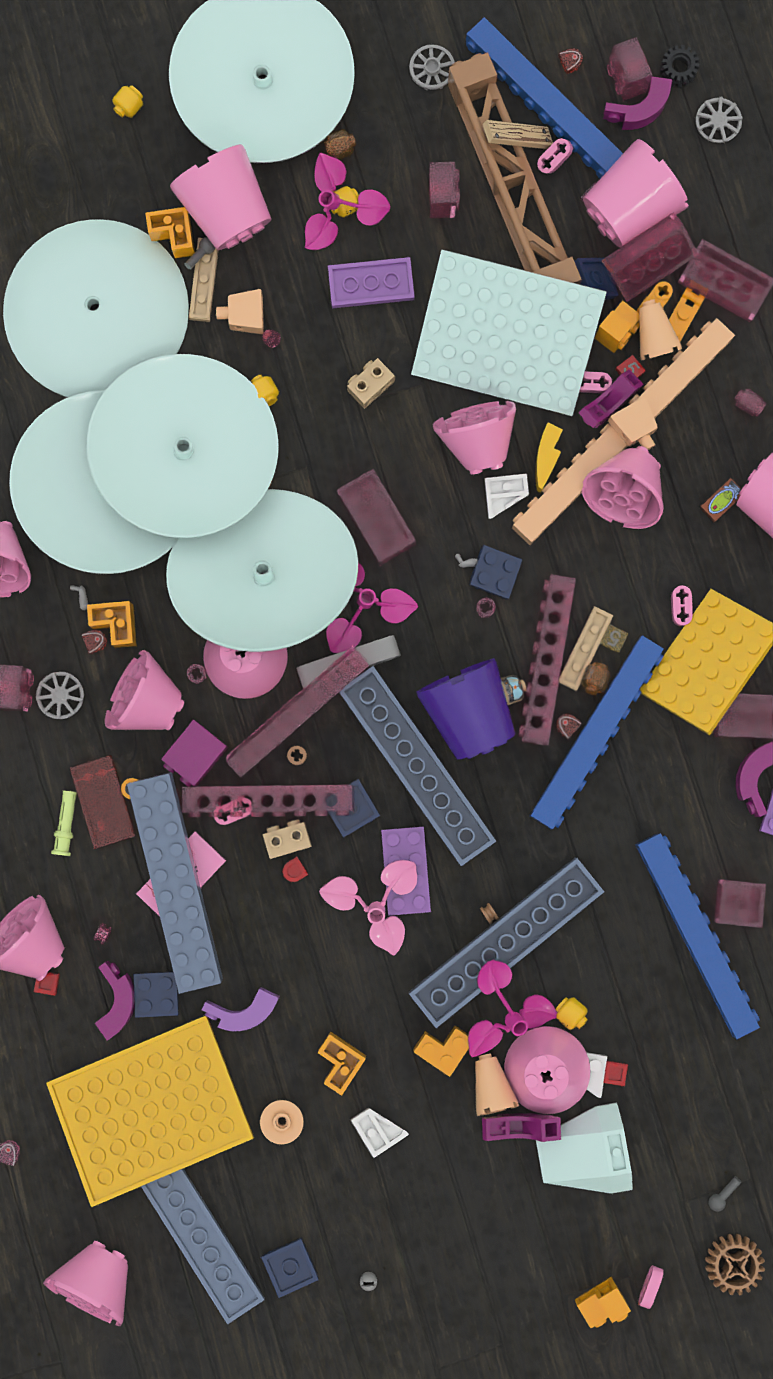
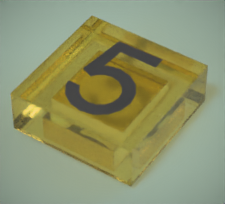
[600,624,628,653]

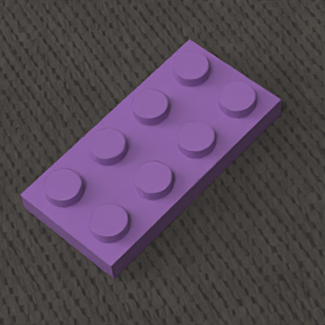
[328,257,414,308]
[381,827,431,915]

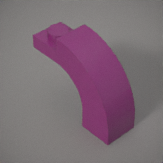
[603,77,672,130]
[579,369,644,428]
[736,742,773,817]
[95,961,135,1041]
[482,1113,561,1142]

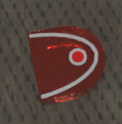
[558,48,583,74]
[81,630,107,654]
[556,714,582,740]

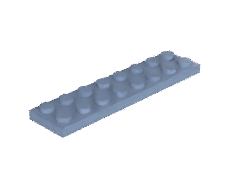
[141,1169,265,1324]

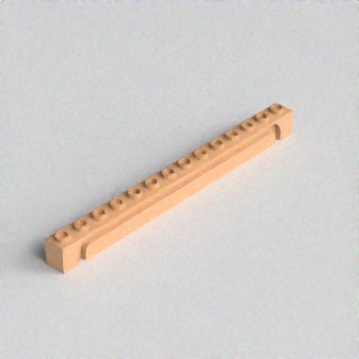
[512,318,735,545]

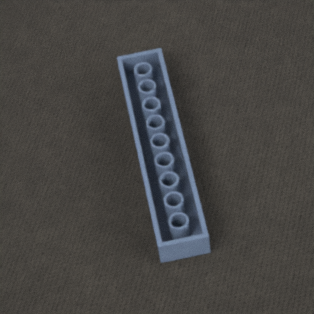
[338,666,496,866]
[127,772,223,994]
[409,858,604,1028]

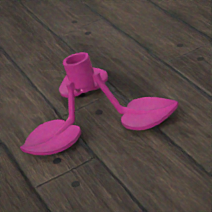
[305,153,390,250]
[326,563,418,653]
[468,960,557,1057]

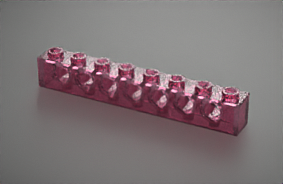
[519,574,576,746]
[226,645,369,777]
[182,785,354,817]

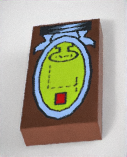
[700,478,742,522]

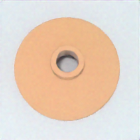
[260,1100,303,1144]

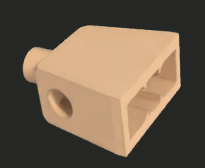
[216,289,264,334]
[608,397,657,450]

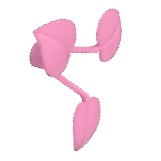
[319,860,417,955]

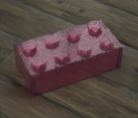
[601,212,699,302]
[678,239,773,322]
[337,469,416,566]
[714,694,773,740]

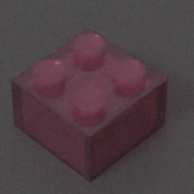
[607,37,652,101]
[429,162,460,218]
[0,665,34,712]
[714,879,766,928]

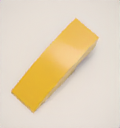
[536,423,563,493]

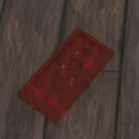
[70,755,136,849]

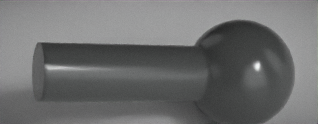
[185,237,215,270]
[708,1176,742,1212]

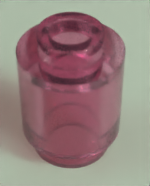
[734,388,767,417]

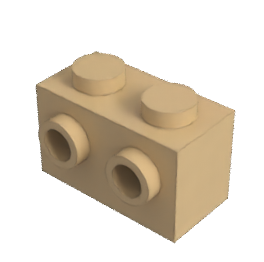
[347,358,395,409]
[263,819,312,859]

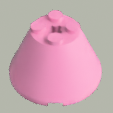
[433,401,516,474]
[582,446,663,529]
[0,521,31,597]
[203,640,288,699]
[105,650,184,730]
[0,895,64,981]
[504,1026,590,1114]
[43,1241,128,1326]

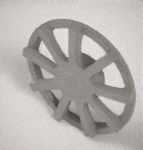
[409,45,455,90]
[696,97,742,143]
[36,672,84,719]

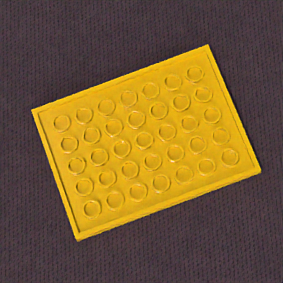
[46,1016,254,1207]

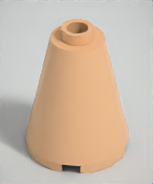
[639,299,682,360]
[475,1054,519,1116]

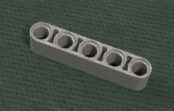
[296,635,401,688]

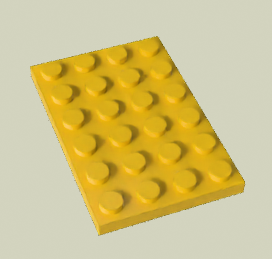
[640,589,773,735]

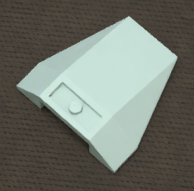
[536,1102,632,1193]

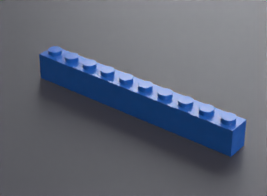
[466,17,623,179]
[530,636,664,830]
[635,833,760,1039]

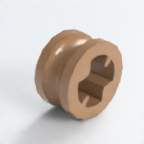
[287,746,307,765]
[480,903,499,924]

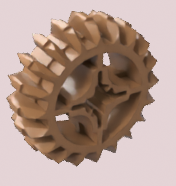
[705,1234,765,1295]

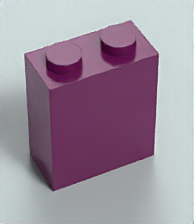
[161,720,228,787]

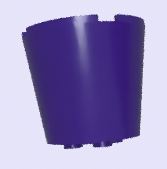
[416,658,515,759]

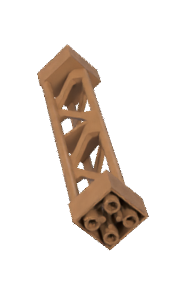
[448,52,582,284]

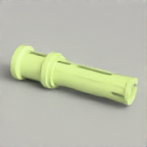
[51,791,77,856]

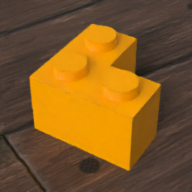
[146,207,195,258]
[595,301,640,353]
[87,601,136,648]
[413,1026,469,1077]
[318,1031,366,1096]
[575,1277,631,1328]

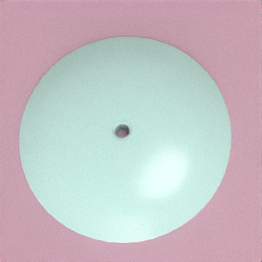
[169,0,354,163]
[3,220,189,397]
[87,354,278,538]
[10,390,189,574]
[166,489,358,652]

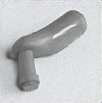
[455,554,477,568]
[70,585,88,610]

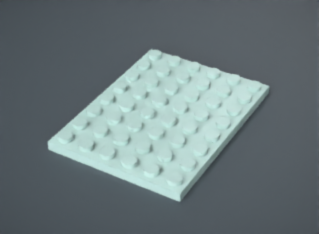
[411,249,606,416]

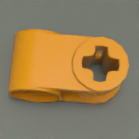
[637,282,673,313]

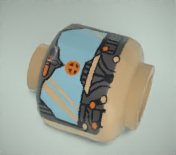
[501,675,526,705]

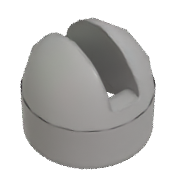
[360,1272,377,1291]

